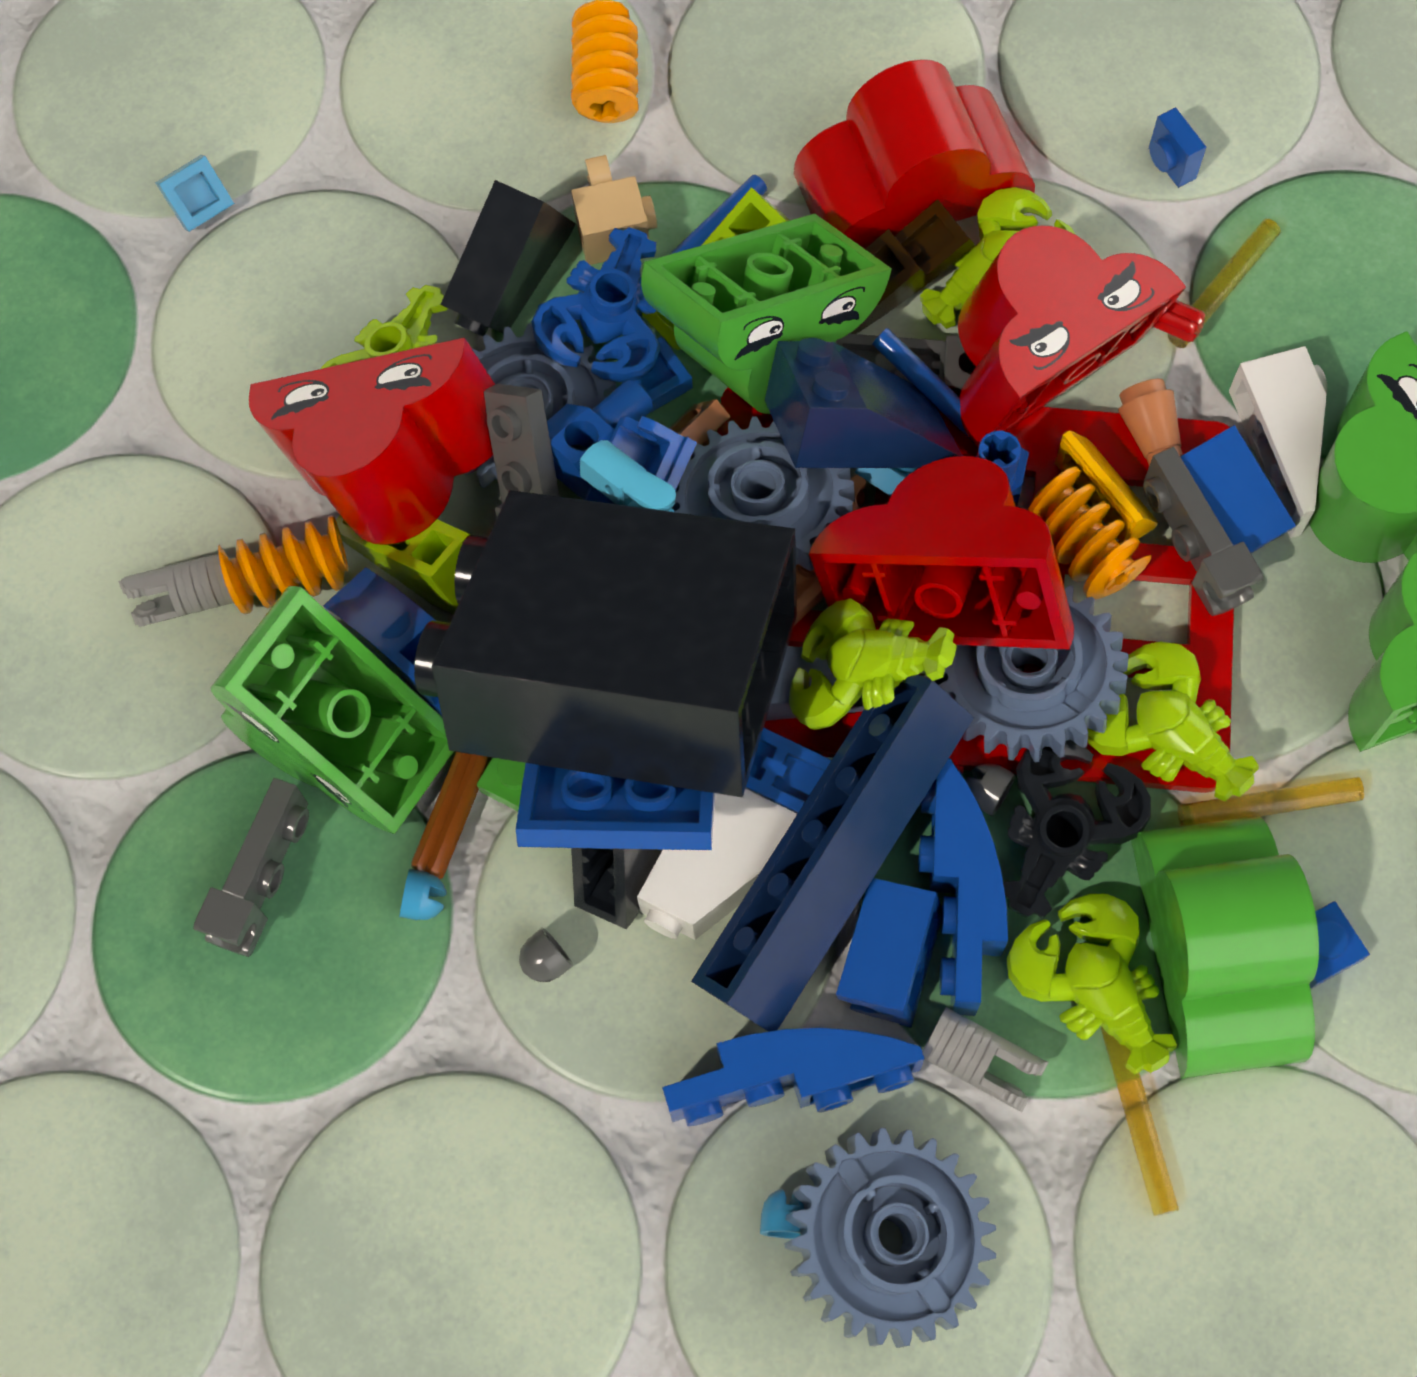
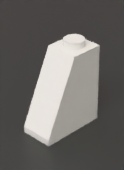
[637,788,797,940]

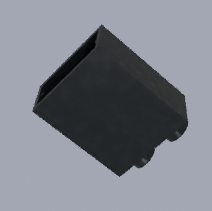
[414,490,797,798]

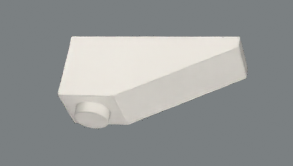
[1229,346,1327,538]

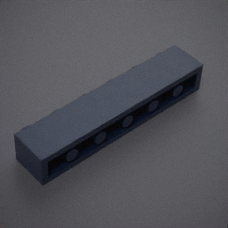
[691,675,974,1032]

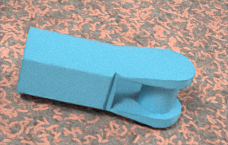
[580,440,676,512]

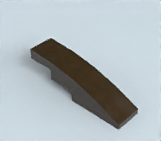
[850,199,975,334]

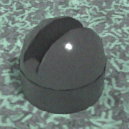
[965,762,1016,817]
[519,927,573,982]

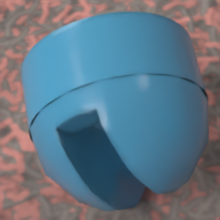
[399,869,447,920]
[760,1189,804,1239]

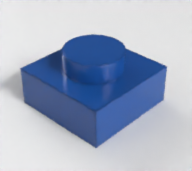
[1148,107,1207,188]
[622,336,693,412]
[1309,901,1370,989]

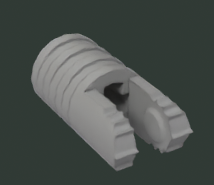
[118,553,234,627]
[922,1007,1049,1112]

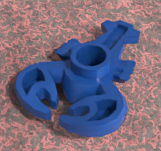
[531,227,661,382]

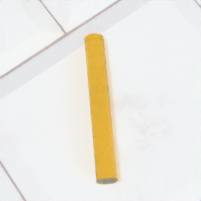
[1168,219,1281,348]
[1178,777,1364,826]
[1100,1026,1179,1216]

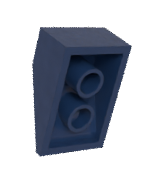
[765,338,963,468]

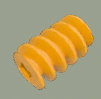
[571,0,639,123]
[1028,466,1151,600]
[218,515,349,614]

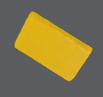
[1055,430,1158,542]

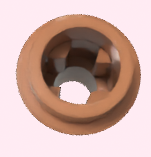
[1118,378,1183,466]

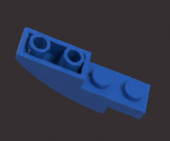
[323,567,442,716]
[918,758,1008,1016]
[662,1028,925,1127]

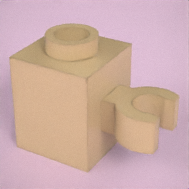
[571,155,657,265]

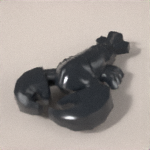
[1003,740,1151,918]

